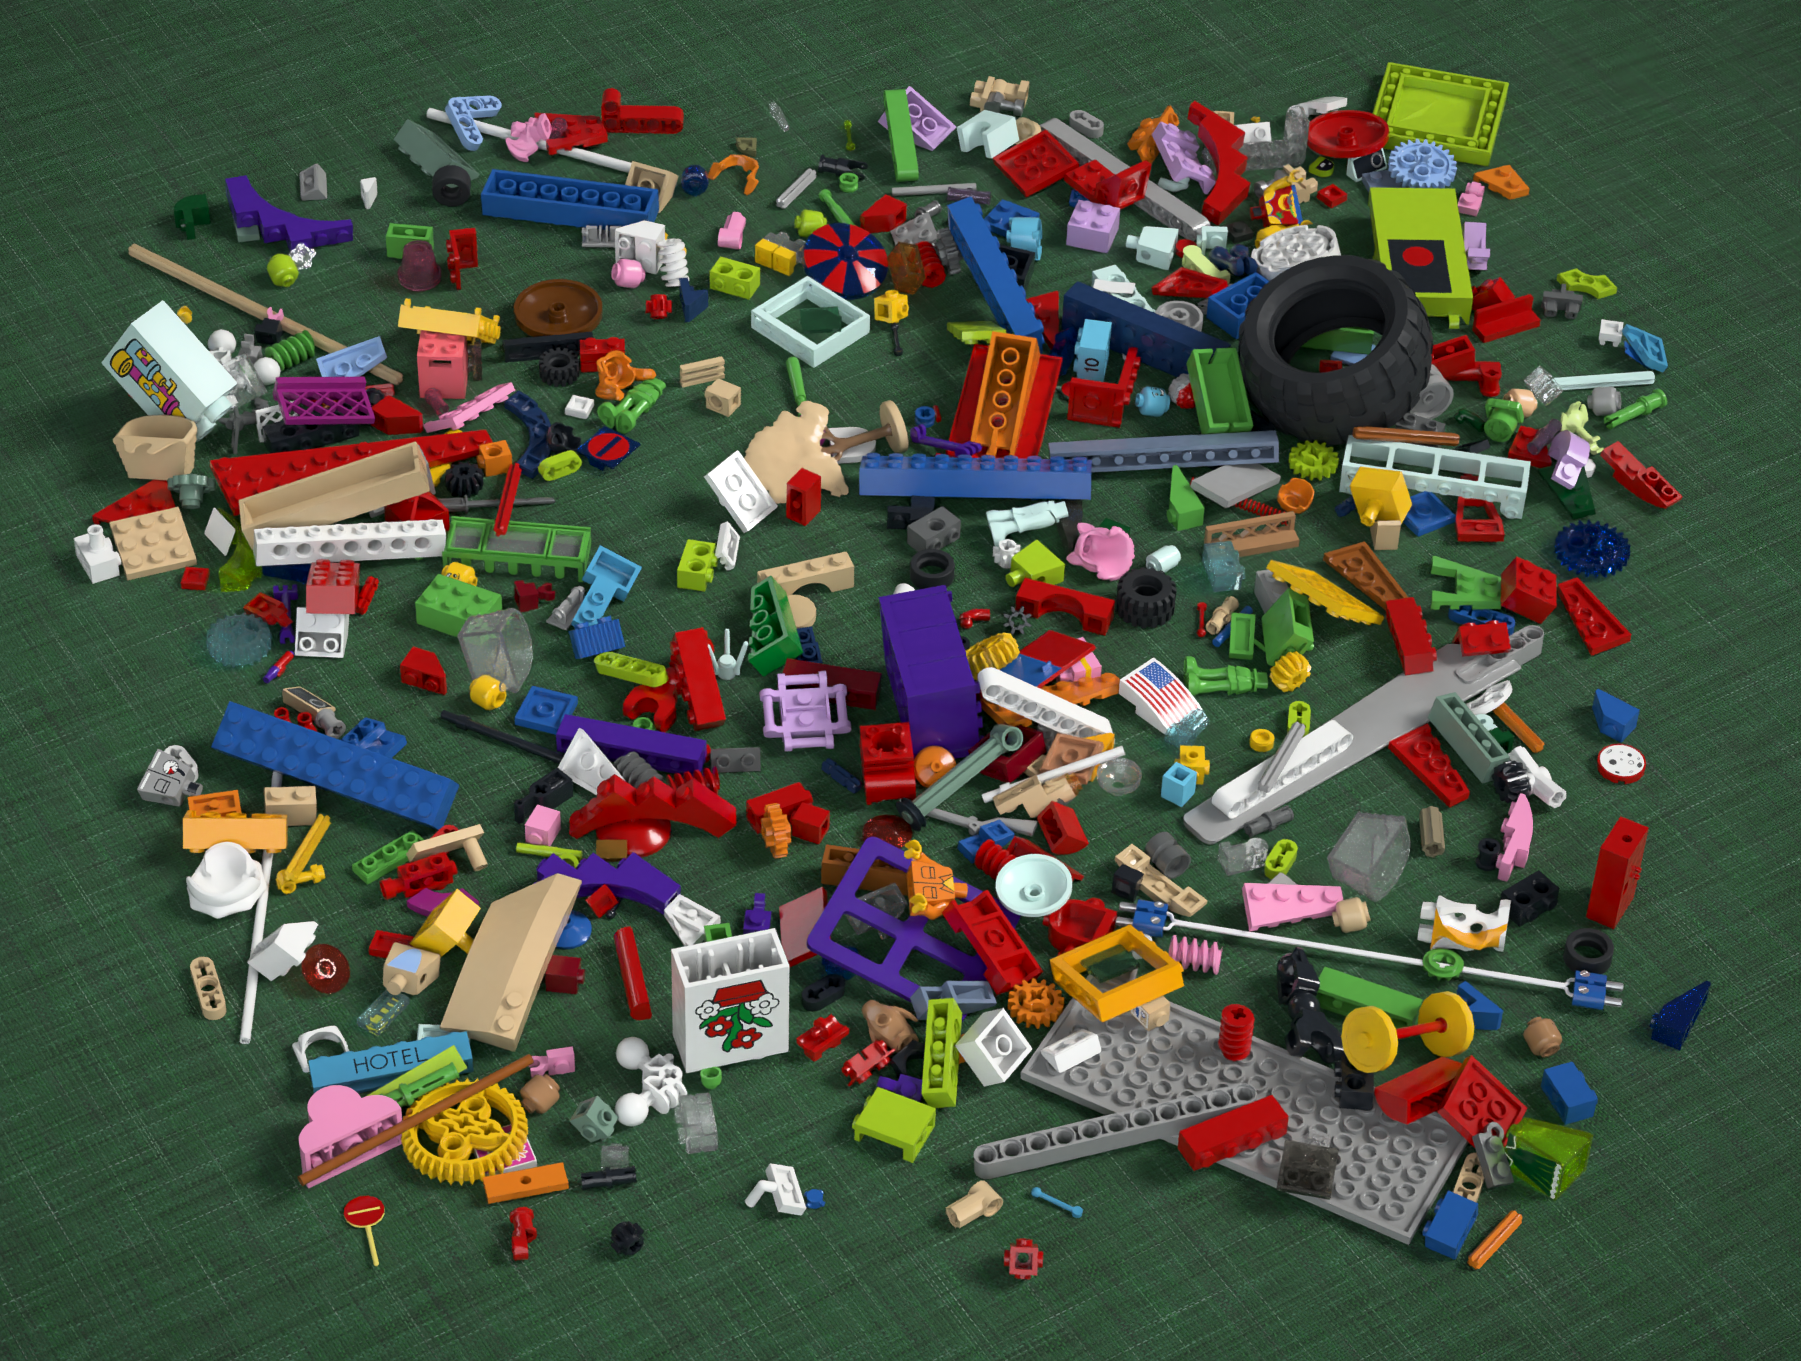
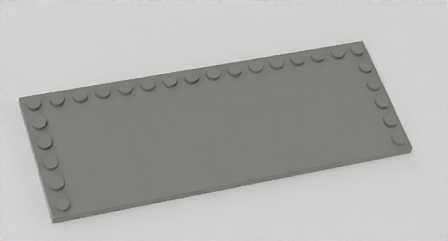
[1021,969,1469,1245]

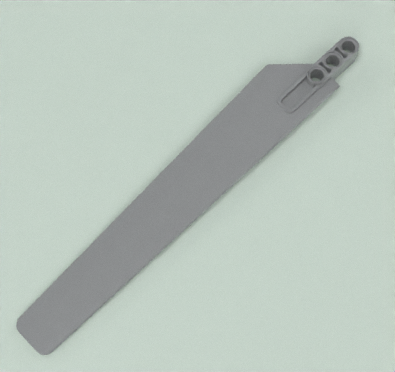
[1183,625,1544,844]

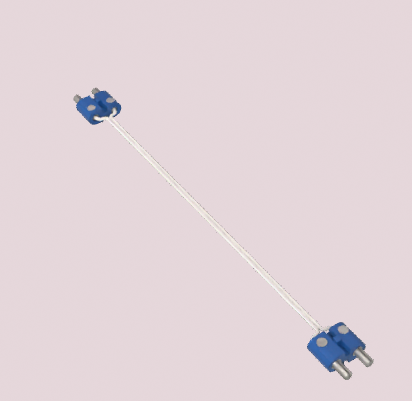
[1115,899,1624,1010]

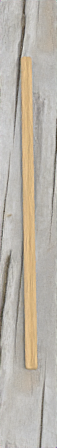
[128,244,403,385]

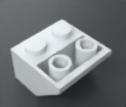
[615,220,665,274]
[295,607,349,658]
[247,921,318,981]

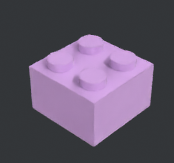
[1066,200,1120,254]

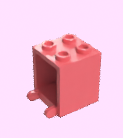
[417,330,469,399]

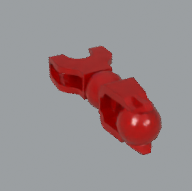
[623,630,714,733]

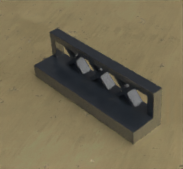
[502,332,593,363]

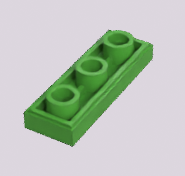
[352,830,424,885]

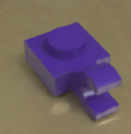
[743,893,771,935]
[877,1074,923,1103]

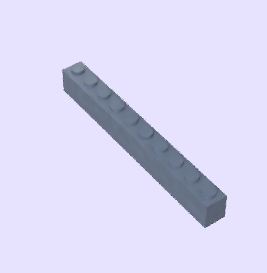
[1048,430,1279,472]

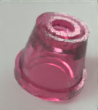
[398,240,442,291]

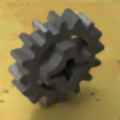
[934,227,963,275]

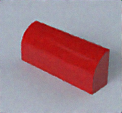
[1374,1057,1462,1125]

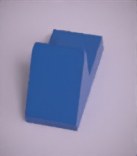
[1457,981,1503,1030]

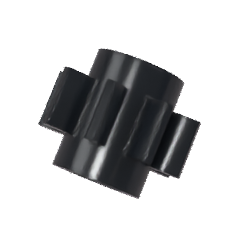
[1003,606,1032,634]
[610,1221,644,1256]

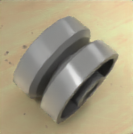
[1155,301,1203,332]
[1408,364,1454,419]

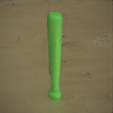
[819,189,865,246]
[786,357,806,417]

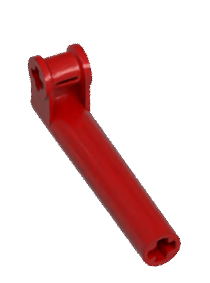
[1444,361,1502,397]

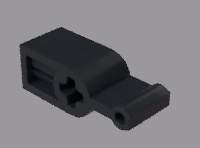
[514,767,573,824]

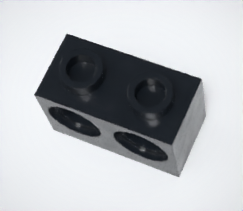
[1500,870,1560,927]
[1334,1051,1374,1110]

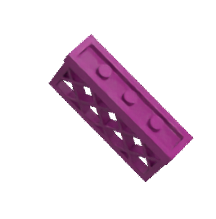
[272,377,375,425]

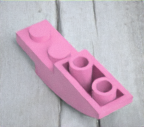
[1496,793,1533,882]

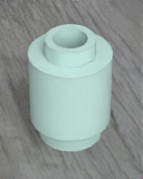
[1146,545,1181,573]

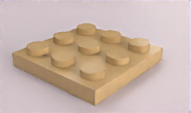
[110,507,197,580]

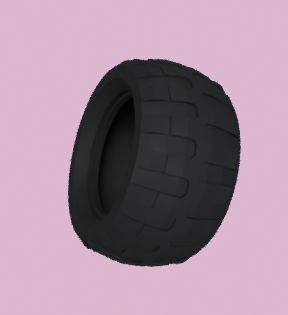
[1238,255,1433,445]

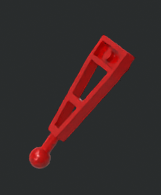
[1455,472,1505,542]

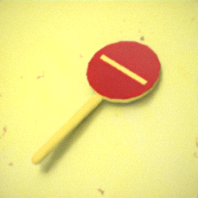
[344,1196,385,1266]

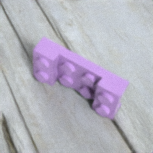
[1152,121,1216,194]

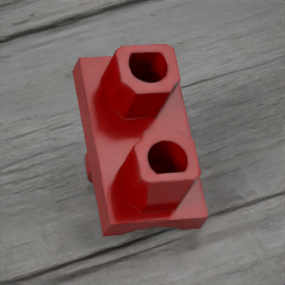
[797,1014,849,1062]

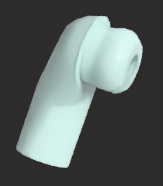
[1158,177,1190,192]

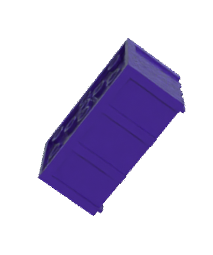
[879,585,983,759]

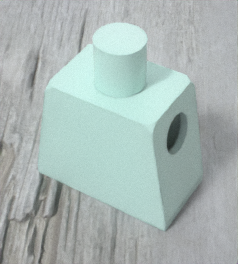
[1126,226,1179,270]

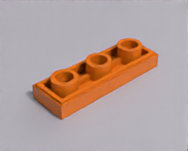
[483,1162,569,1204]

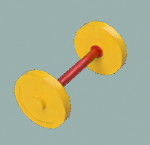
[1341,991,1474,1073]

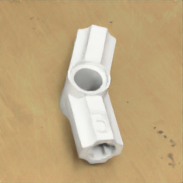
[1508,746,1566,808]

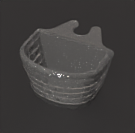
[457,608,533,693]
[1327,812,1411,902]

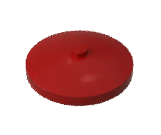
[1306,110,1389,158]

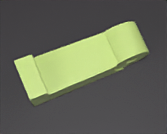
[1182,245,1231,284]

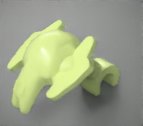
[1560,401,1604,455]

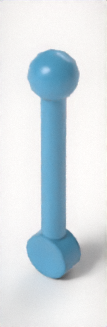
[1031,1187,1083,1218]

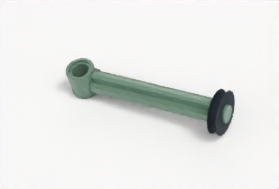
[896,724,1023,832]

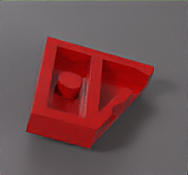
[1508,426,1552,468]

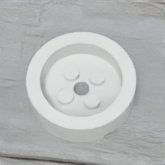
[1251,225,1341,281]

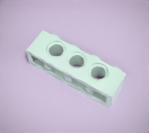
[1091,265,1155,313]

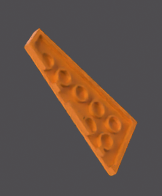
[980,673,1120,727]

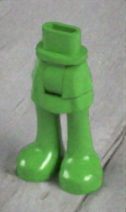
[597,378,666,434]
[1183,656,1268,696]

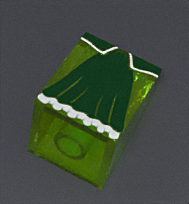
[1504,1117,1594,1201]

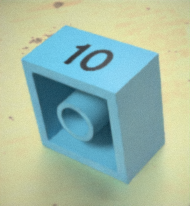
[1073,319,1112,382]

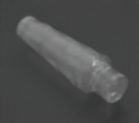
[769,102,789,132]

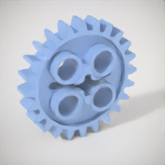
[1388,139,1457,188]

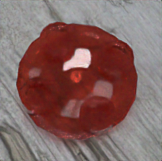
[862,814,912,849]

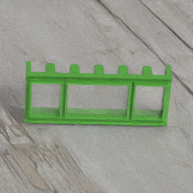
[442,516,591,582]

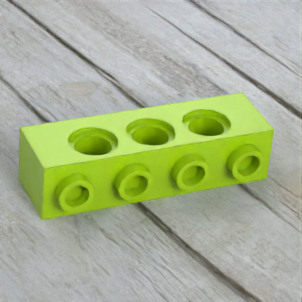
[921,998,962,1108]

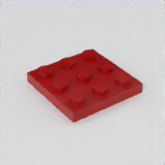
[993,130,1079,197]
[1437,1055,1527,1151]

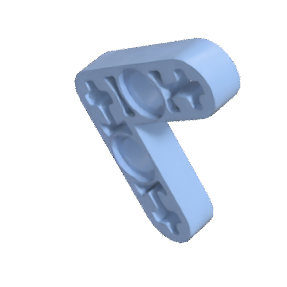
[445,96,502,151]

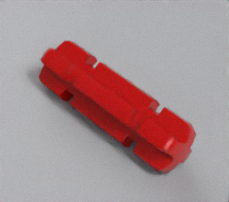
[355,576,379,615]

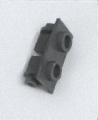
[711,747,761,773]

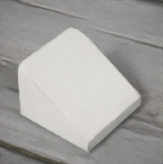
[360,177,377,209]

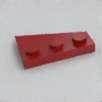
[1151,267,1228,298]

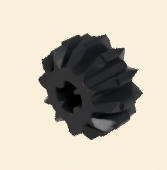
[445,461,484,498]
[1491,760,1531,803]

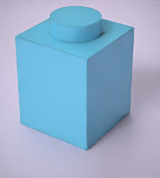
[1161,762,1197,807]

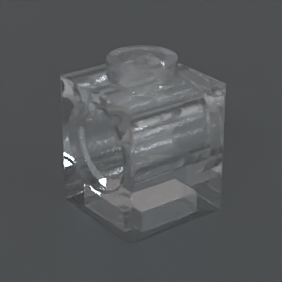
[1523,366,1563,406]

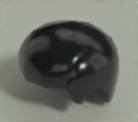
[545,422,581,455]

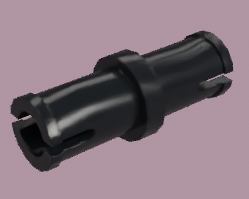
[581,1165,637,1190]

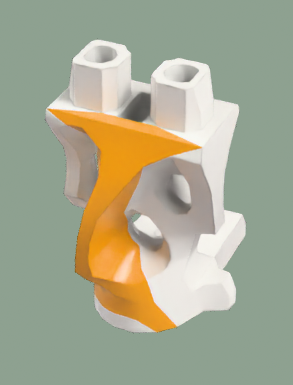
[1417,896,1511,952]

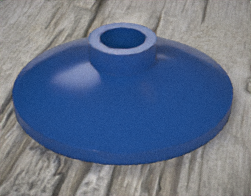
[555,910,592,950]

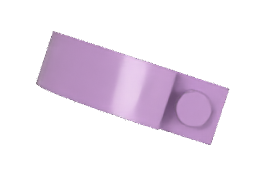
[1462,222,1490,271]
[1547,430,1590,489]

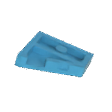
[1622,324,1668,372]

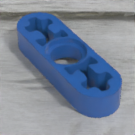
[1448,605,1515,636]

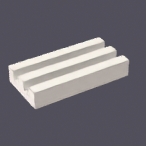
[715,521,740,571]

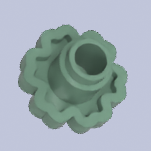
[167,474,215,509]

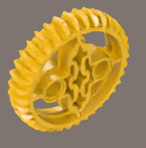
[401,1078,528,1186]

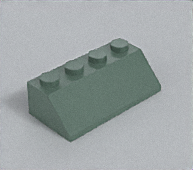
[393,119,480,188]

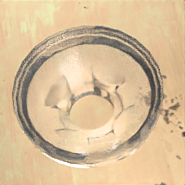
[1097,757,1142,796]

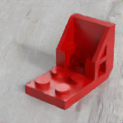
[1064,159,1152,210]

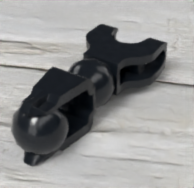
[1276,947,1344,1064]

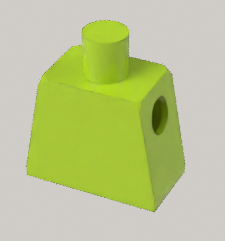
[1006,540,1065,587]

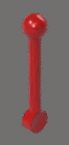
[1197,602,1207,637]

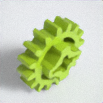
[1289,440,1339,481]

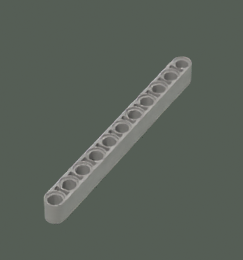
[1039,118,1211,241]
[974,1083,1257,1179]

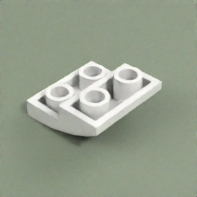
[1289,97,1347,118]

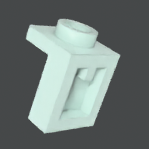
[1196,226,1228,255]

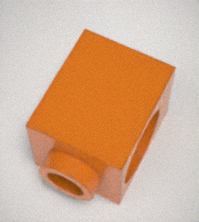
[476,440,512,477]

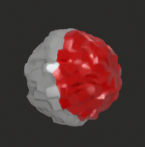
[1168,373,1196,409]

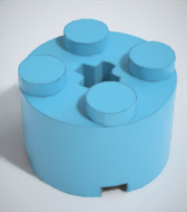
[1006,217,1042,260]

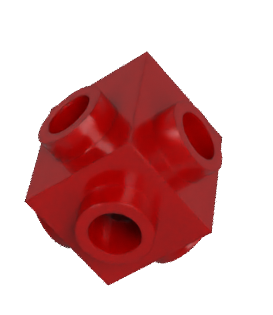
[1004,1238,1043,1279]

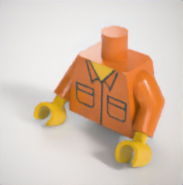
[904,840,968,920]

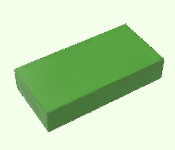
[1229,613,1255,660]

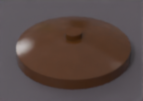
[514,279,603,337]

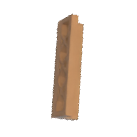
[1204,511,1299,562]

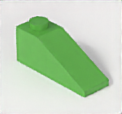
[1167,465,1204,531]

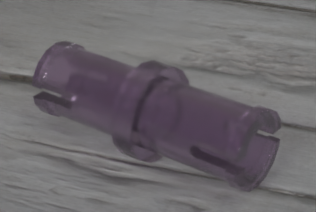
[947,187,991,205]
[1527,418,1562,455]

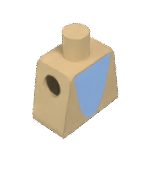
[383,942,440,995]

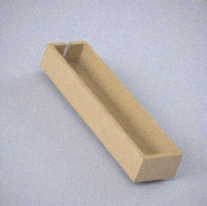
[239,441,430,550]

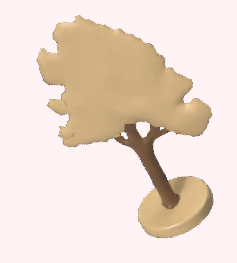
[744,400,908,504]

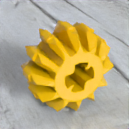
[1269,651,1311,692]

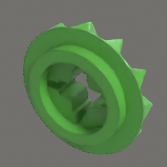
[1423,948,1464,981]

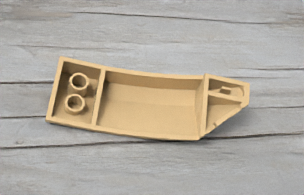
[440,873,582,1052]

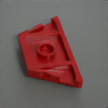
[92,479,175,525]

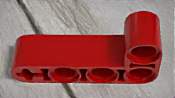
[601,88,684,134]

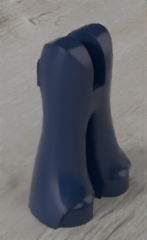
[1208,244,1258,276]

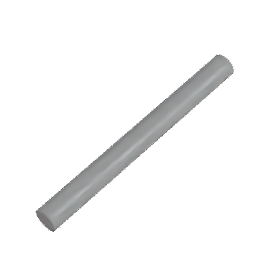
[892,183,976,196]

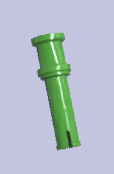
[1604,388,1667,430]
[379,1062,460,1107]

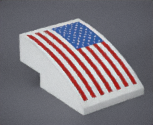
[1119,658,1204,738]

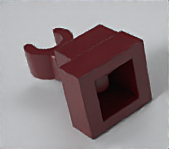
[513,580,555,613]

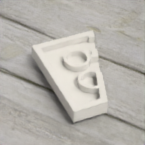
[558,728,626,795]

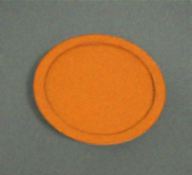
[914,746,956,788]

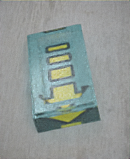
[357,988,410,1036]

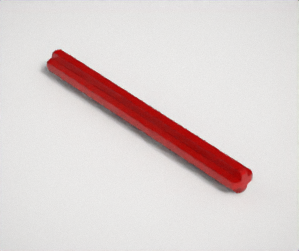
[493,462,522,537]

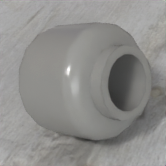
[1588,386,1621,416]

